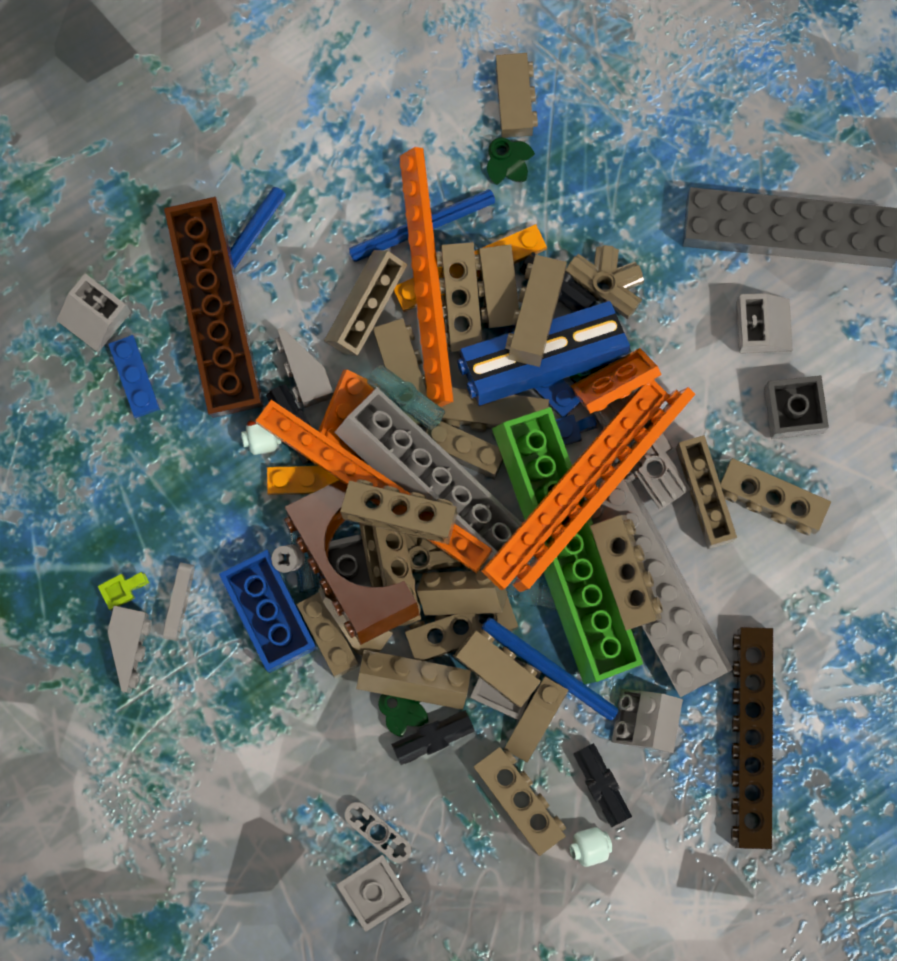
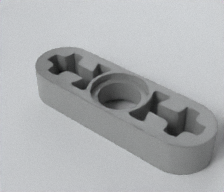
[163,562,195,641]
[345,802,412,863]

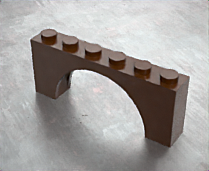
[284,480,420,645]

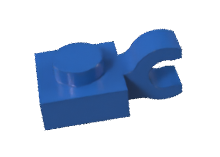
[556,414,597,446]

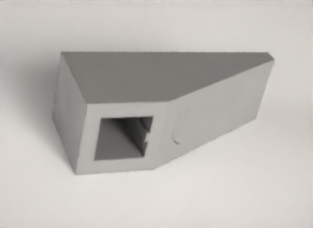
[275,328,333,408]
[108,606,152,694]

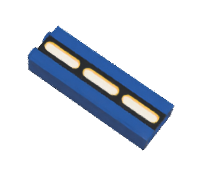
[457,301,630,406]

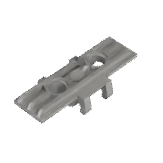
[593,396,691,510]

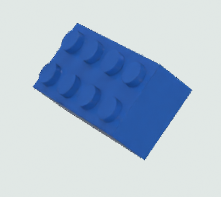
[219,549,318,673]

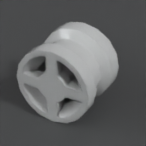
[271,544,305,573]

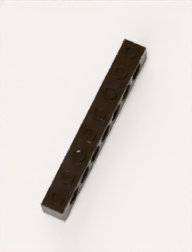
[731,627,773,849]

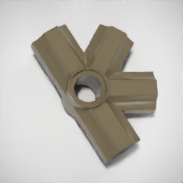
[565,245,644,319]
[391,534,462,574]

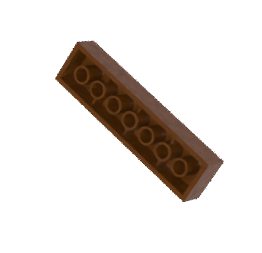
[164,196,264,418]

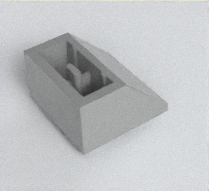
[57,274,131,353]
[736,293,793,353]
[611,689,683,753]

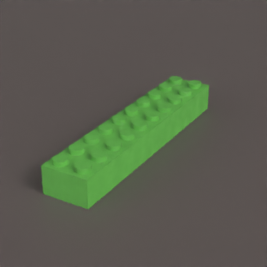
[492,407,643,685]

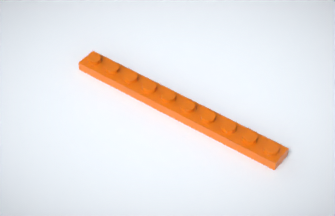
[399,147,454,409]
[481,380,670,590]
[512,387,696,592]
[256,400,492,573]

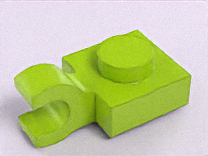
[98,572,150,611]

